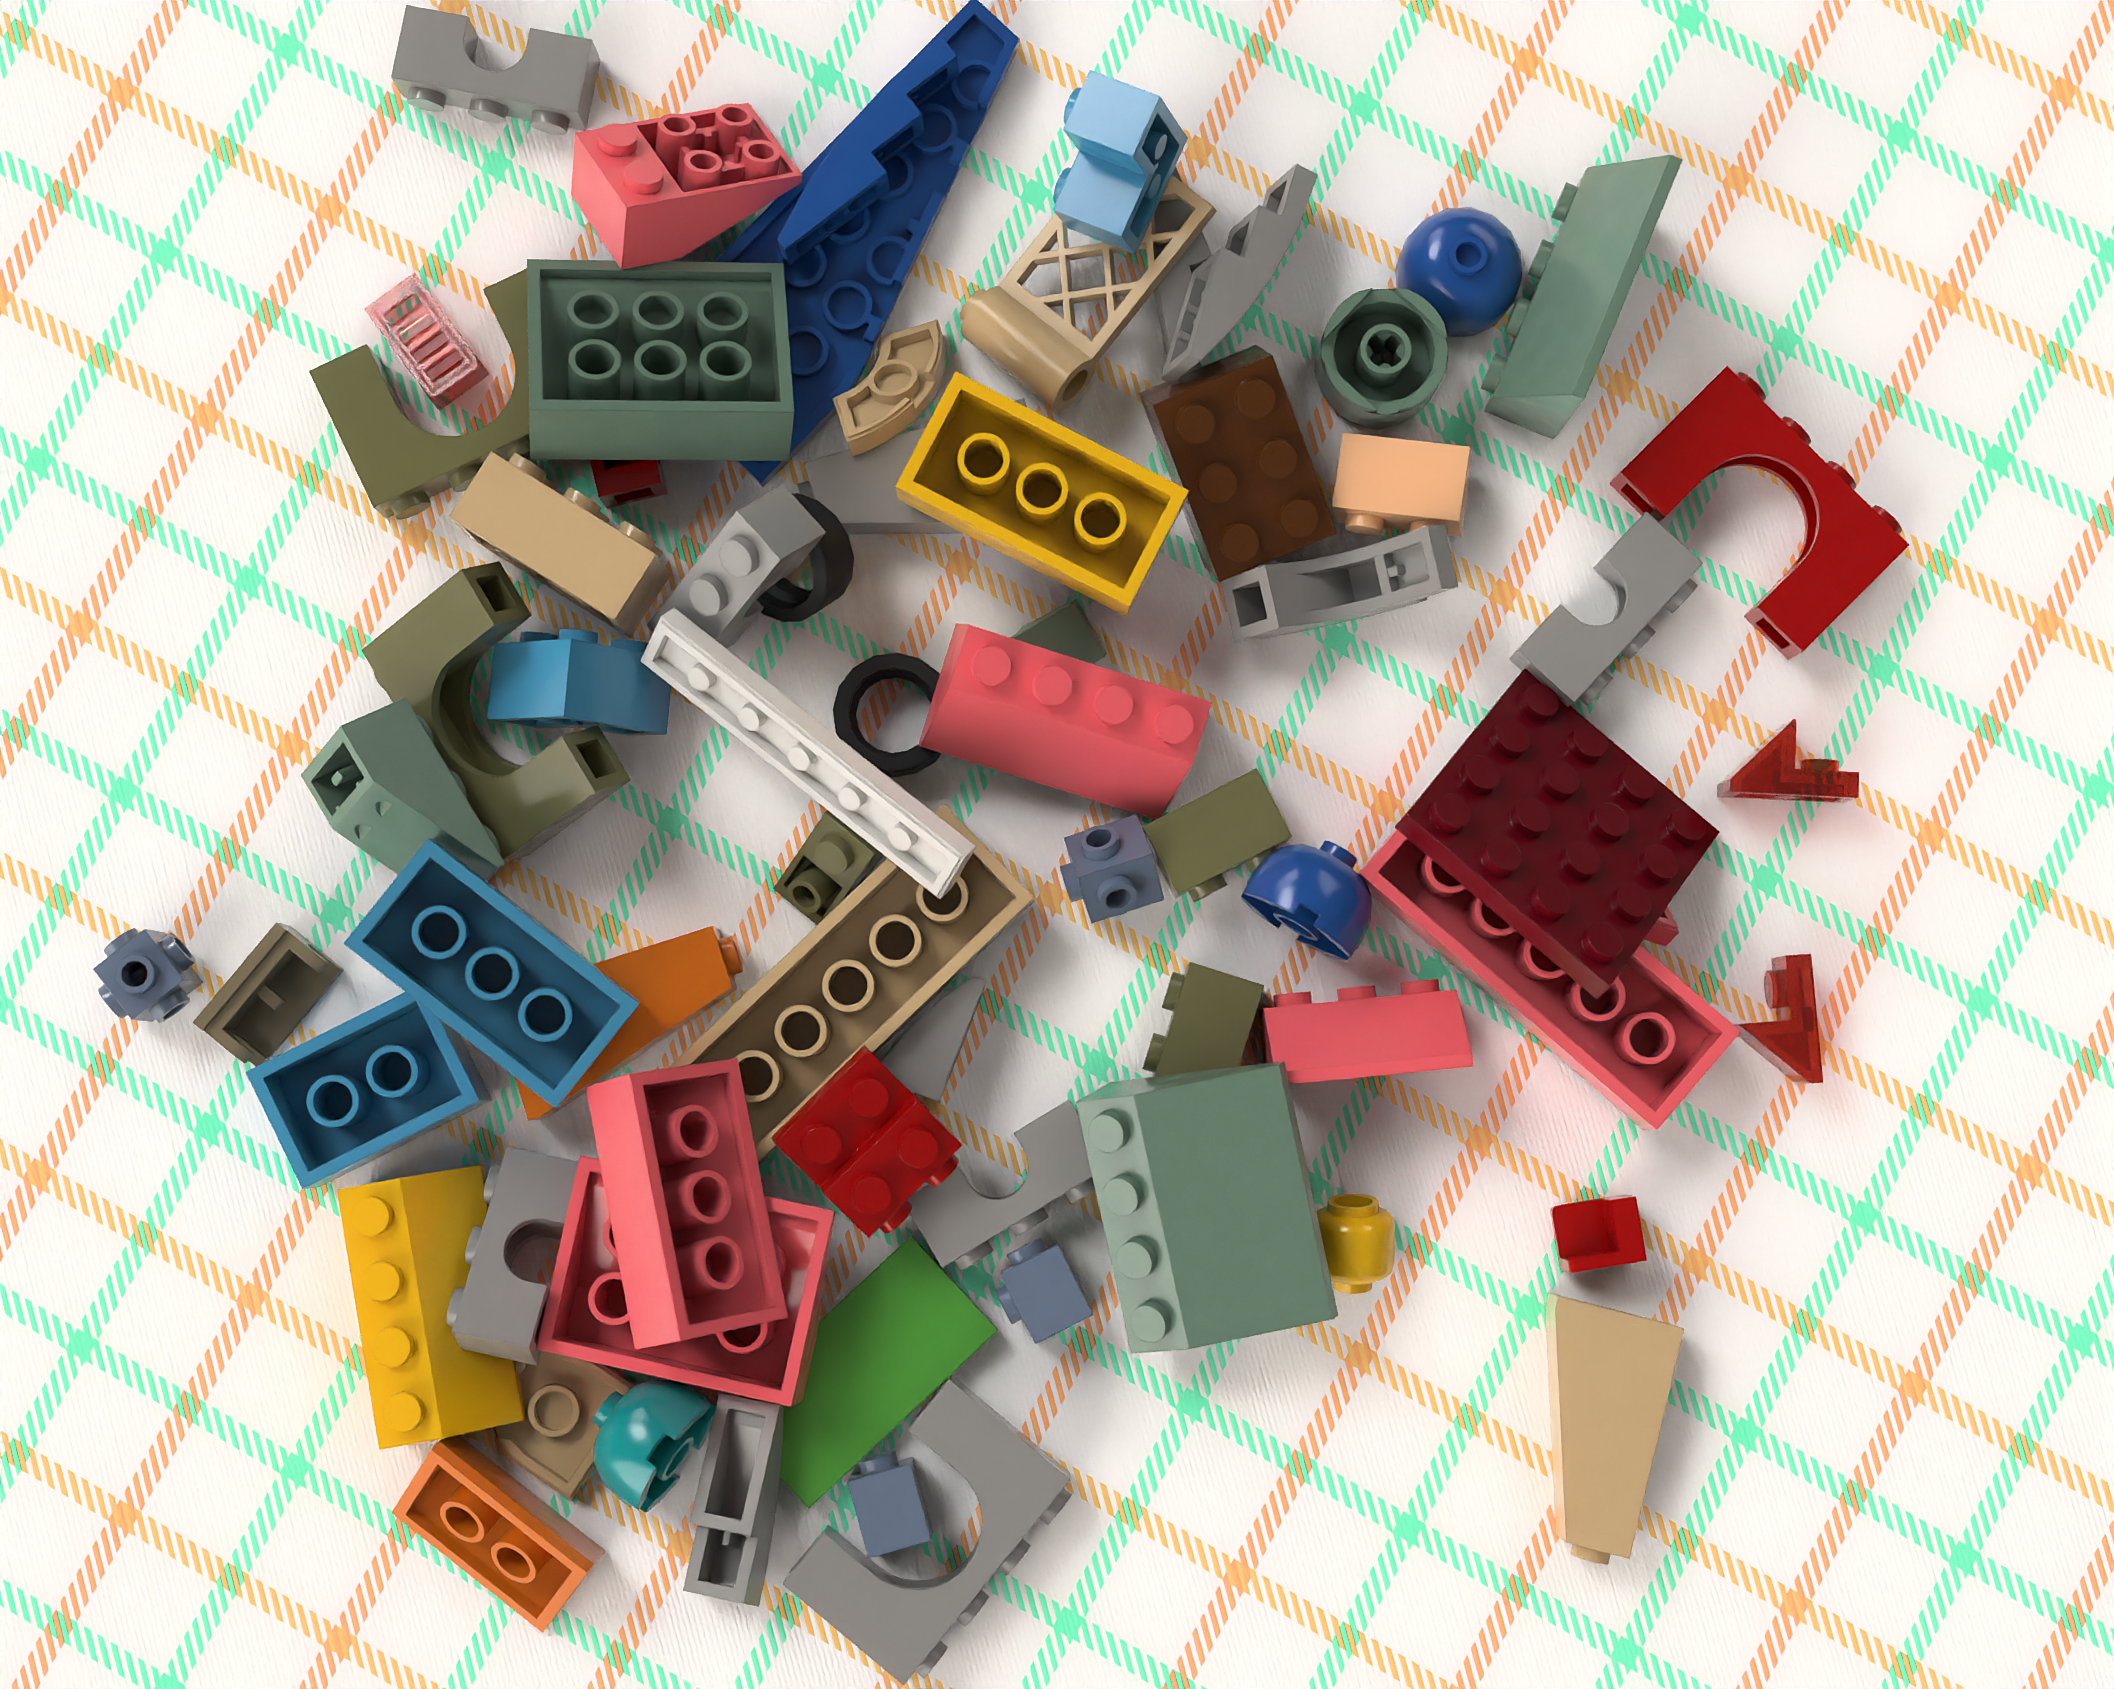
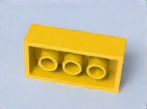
[895,371,1189,616]

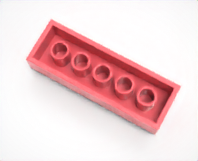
[1357,828,1741,1130]

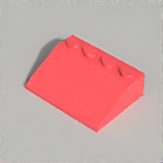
[536,1156,836,1407]

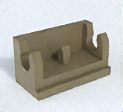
[192,922,344,1066]

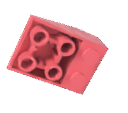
[571,102,802,270]

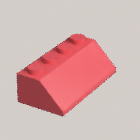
[918,623,1212,820]
[586,1058,788,1350]

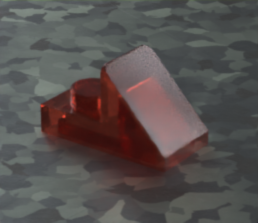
[1717,719,1859,803]
[1733,954,1823,1084]

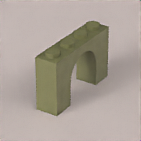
[309,268,533,520]
[361,561,631,864]

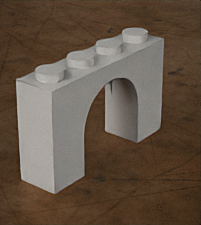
[782,1374,1072,1686]

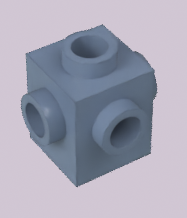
[1059,814,1165,924]
[93,928,204,1023]

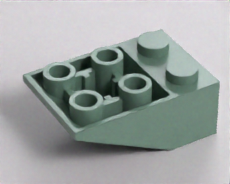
[301,697,505,881]

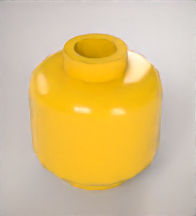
[1316,1193,1395,1294]

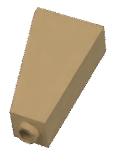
[1545,1292,1684,1565]

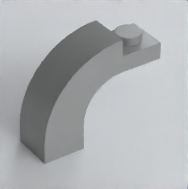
[1221,524,1459,642]

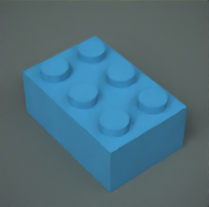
[245,992,492,1189]

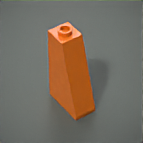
[515,926,743,1121]

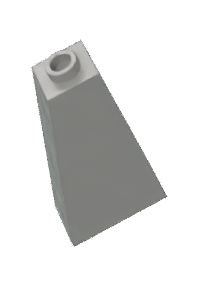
[797,398,1027,534]

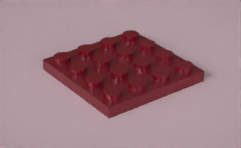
[1395,668,1720,999]

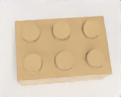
[449,451,671,638]

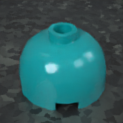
[593,1378,716,1513]

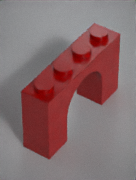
[1609,366,1910,660]

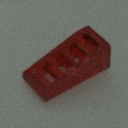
[364,272,490,411]

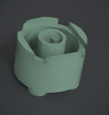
[1314,287,1448,430]

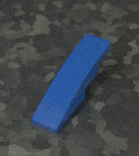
[777,36,959,265]

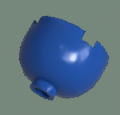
[1395,207,1522,337]
[1241,840,1372,961]

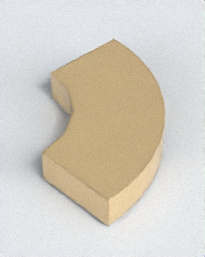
[833,319,946,457]

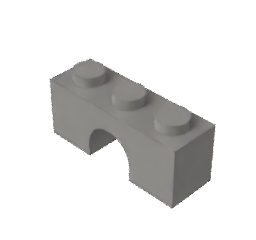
[391,5,601,135]
[647,484,826,649]
[1509,511,1703,707]
[907,1099,1095,1270]
[447,1146,579,1365]

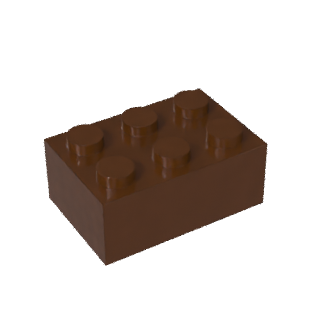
[1138,345,1337,582]

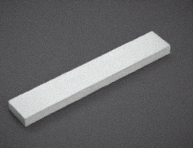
[640,608,976,899]

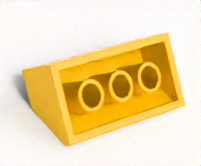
[337,1164,526,1450]

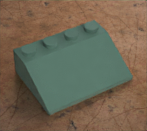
[1481,155,1683,440]
[527,259,794,461]
[1076,1061,1338,1354]

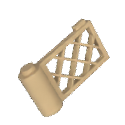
[960,175,1217,411]

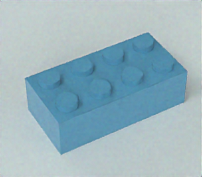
[343,838,640,1108]

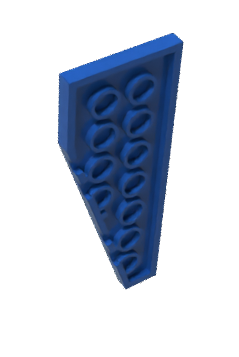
[715,0,1020,488]

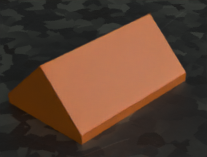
[391,1435,606,1633]

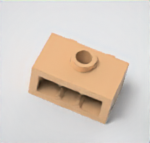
[1332,433,1472,537]

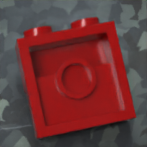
[771,1045,962,1238]

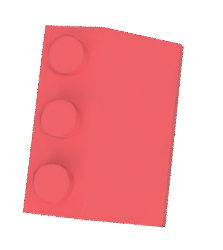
[1259,979,1473,1084]

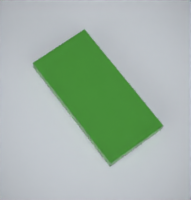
[739,1235,998,1509]

